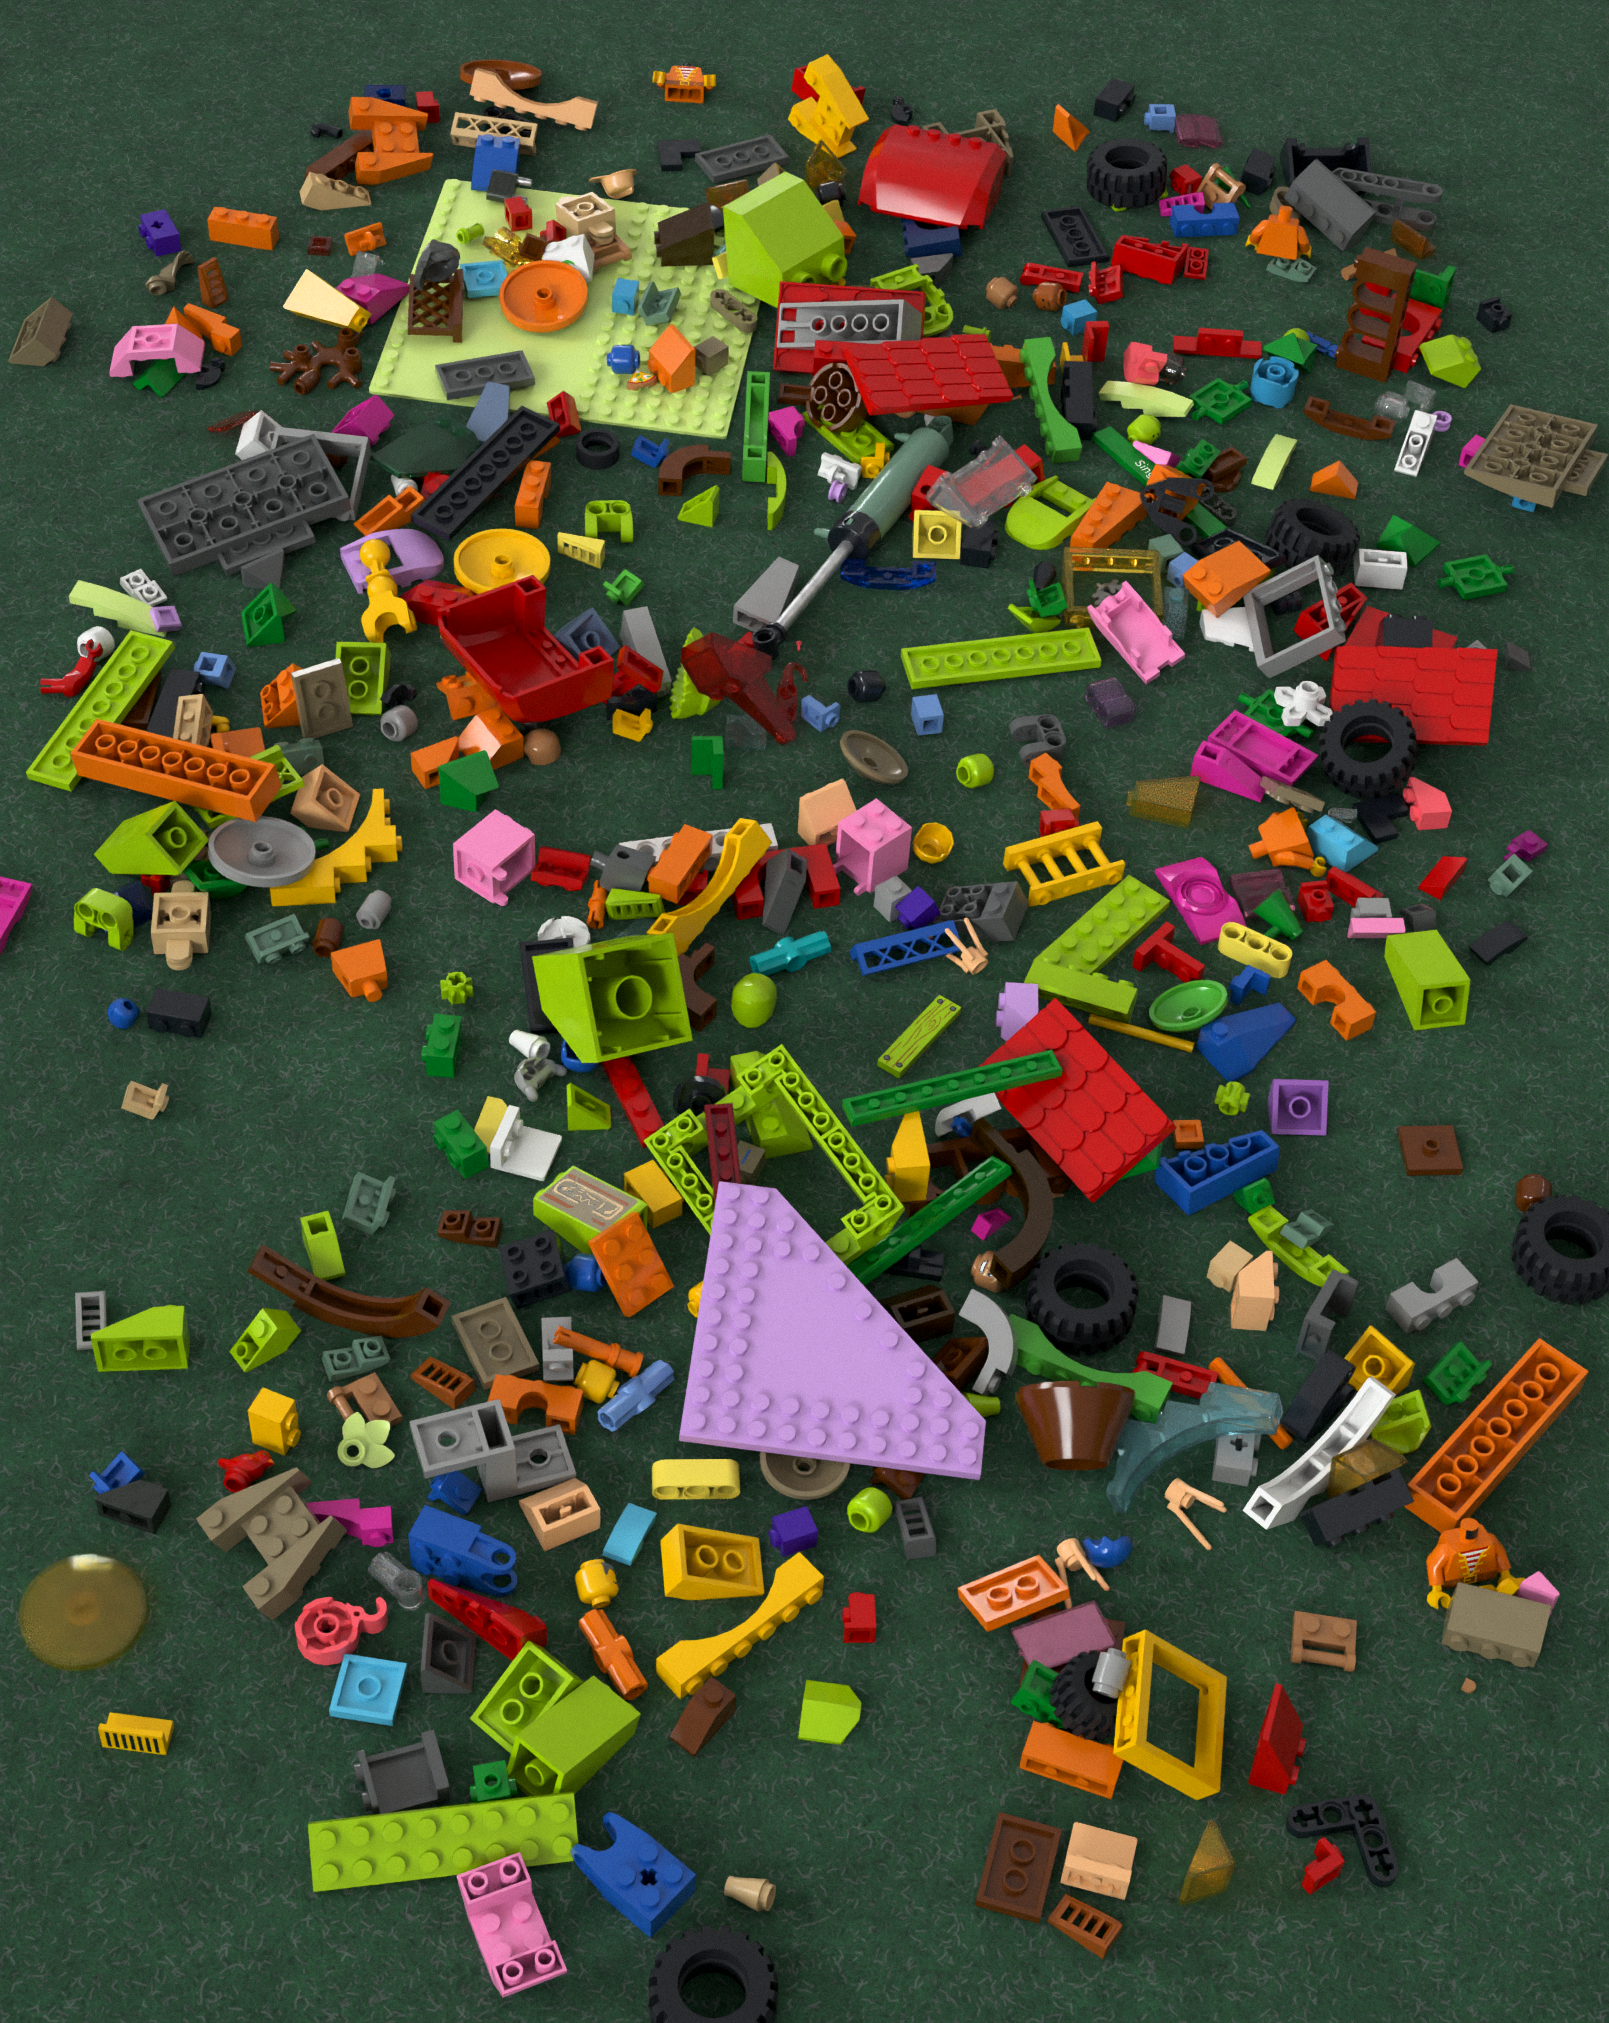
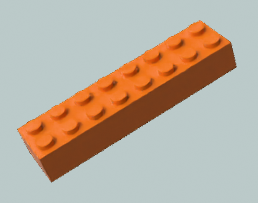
[70,719,282,822]
[1404,1338,1589,1533]

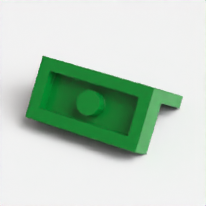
[133,358,186,397]
[691,736,724,789]

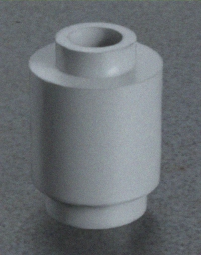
[356,890,392,929]
[1092,1648,1131,1699]

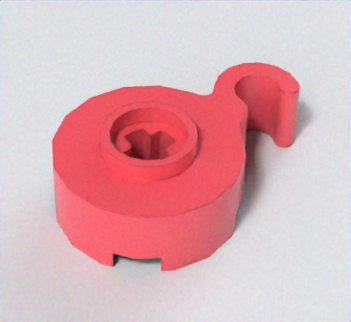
[295,1597,388,1666]

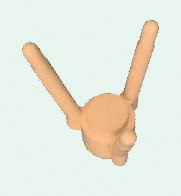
[932,918,989,975]
[1165,1478,1227,1550]
[1055,1538,1109,1612]

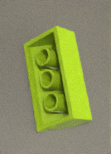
[1024,958,1138,1024]
[730,1051,813,1159]

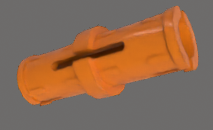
[586,880,609,929]

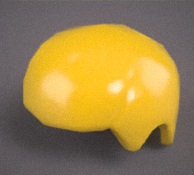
[912,822,954,864]

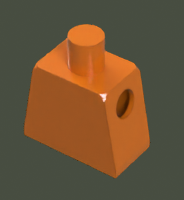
[331,939,388,1002]

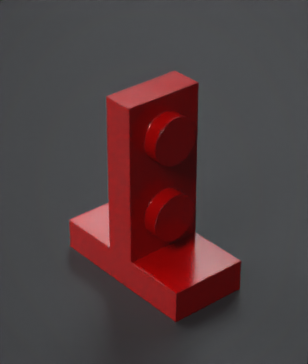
[602,645,664,704]
[1132,922,1205,983]

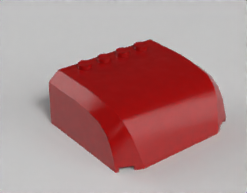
[858,124,1007,229]
[437,575,614,723]

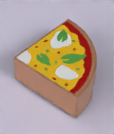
[627,370,657,391]

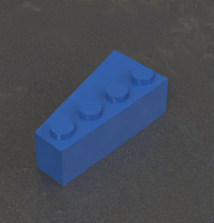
[1155,1130,1280,1216]

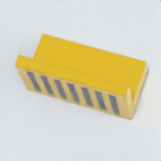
[98,1712,174,1755]

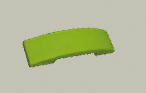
[766,452,786,530]
[1248,1205,1349,1287]

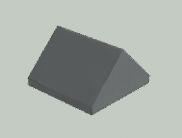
[420,1612,476,1694]

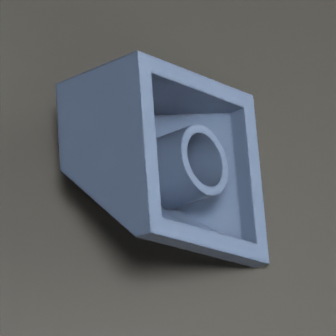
[553,607,621,662]

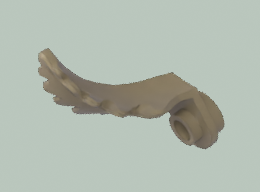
[145,250,195,295]

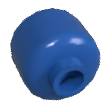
[607,345,640,374]
[567,1253,608,1292]

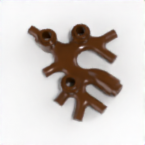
[270,328,364,395]

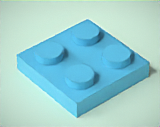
[460,260,508,298]
[329,1654,408,1726]

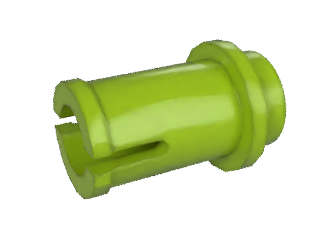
[456,223,485,245]
[962,325,991,342]

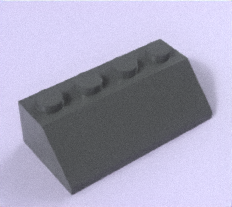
[1284,159,1377,251]

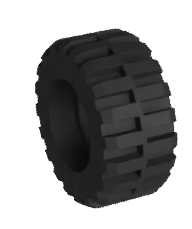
[1086,138,1167,209]
[1265,498,1360,578]
[1319,699,1417,799]
[1511,1195,1609,1305]
[1025,1242,1139,1355]
[648,1924,779,2023]

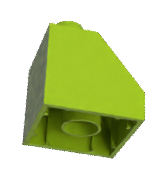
[723,172,847,308]
[532,933,693,1063]

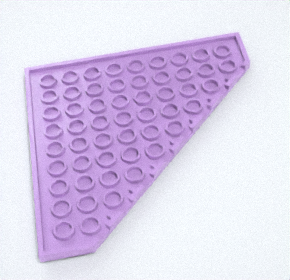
[679,1181,986,1480]

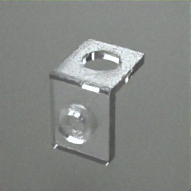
[351,251,385,278]
[1404,380,1436,413]

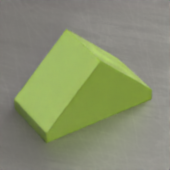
[678,485,719,527]
[567,1083,611,1131]

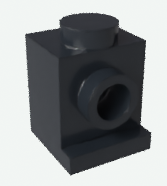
[1476,296,1512,333]

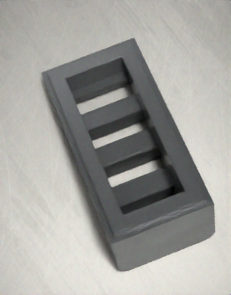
[893,1497,936,1560]

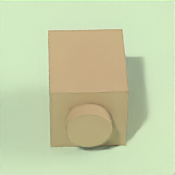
[1207,1241,1253,1292]

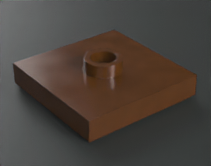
[1397,1125,1463,1176]

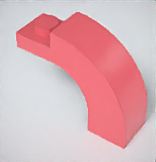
[1123,341,1167,387]

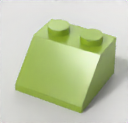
[1419,334,1481,388]

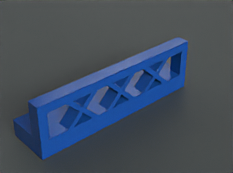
[849,920,961,976]

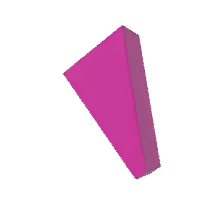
[971,1208,1011,1241]

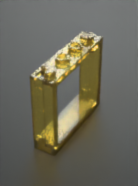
[1062,547,1163,628]

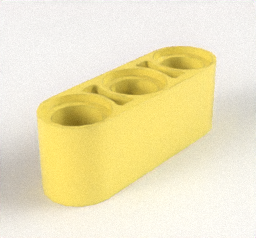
[1218,922,1292,978]
[652,1459,740,1500]

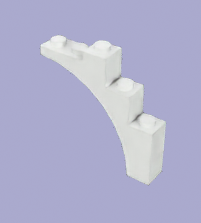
[1243,1376,1396,1530]

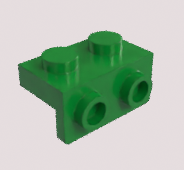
[1175,439,1220,479]
[1026,579,1068,618]
[1422,1341,1493,1406]

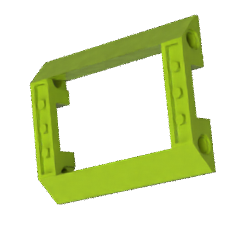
[643,1044,905,1265]

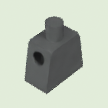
[590,845,656,892]

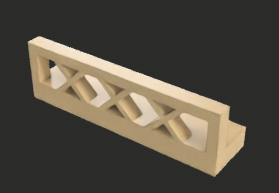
[450,112,538,156]
[173,694,213,747]

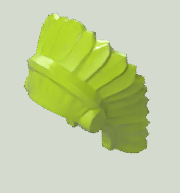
[669,627,722,719]

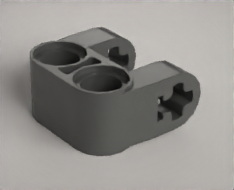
[1009,714,1066,768]

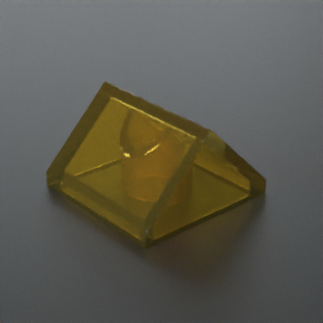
[804,139,848,192]
[1328,1438,1408,1498]
[1178,1819,1235,1906]

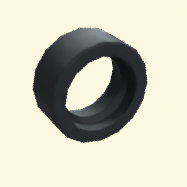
[576,428,620,470]

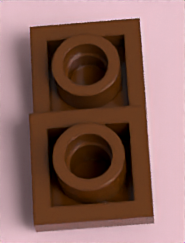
[437,1210,503,1247]

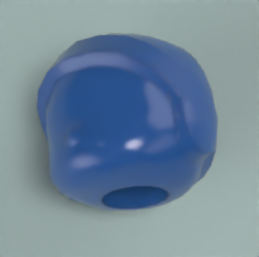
[107,998,140,1029]

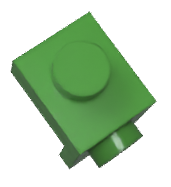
[603,569,645,606]

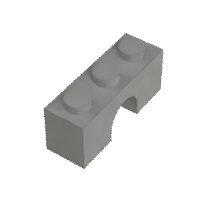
[1385,1258,1479,1334]

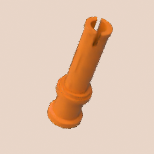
[553,1326,643,1378]

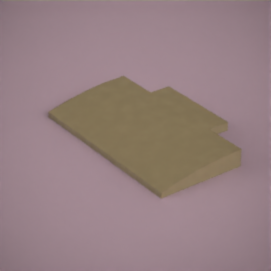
[1464,404,1608,508]

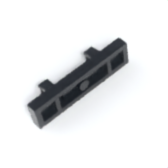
[832,1236,945,1282]

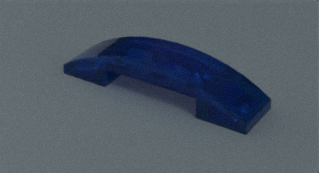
[840,559,936,590]

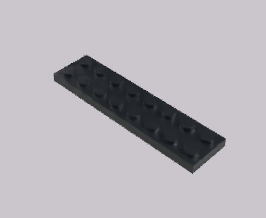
[411,406,560,541]

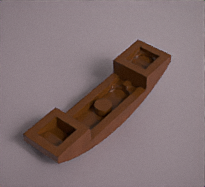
[1303,396,1396,440]

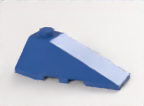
[1196,1002,1296,1082]

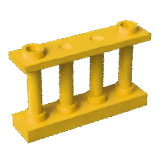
[1003,821,1125,907]

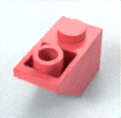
[1403,777,1452,830]

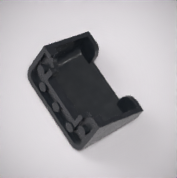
[1280,137,1372,195]

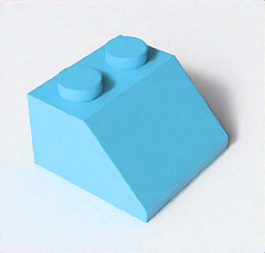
[1307,815,1378,873]

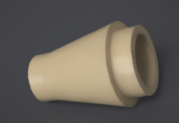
[724,1876,776,1912]

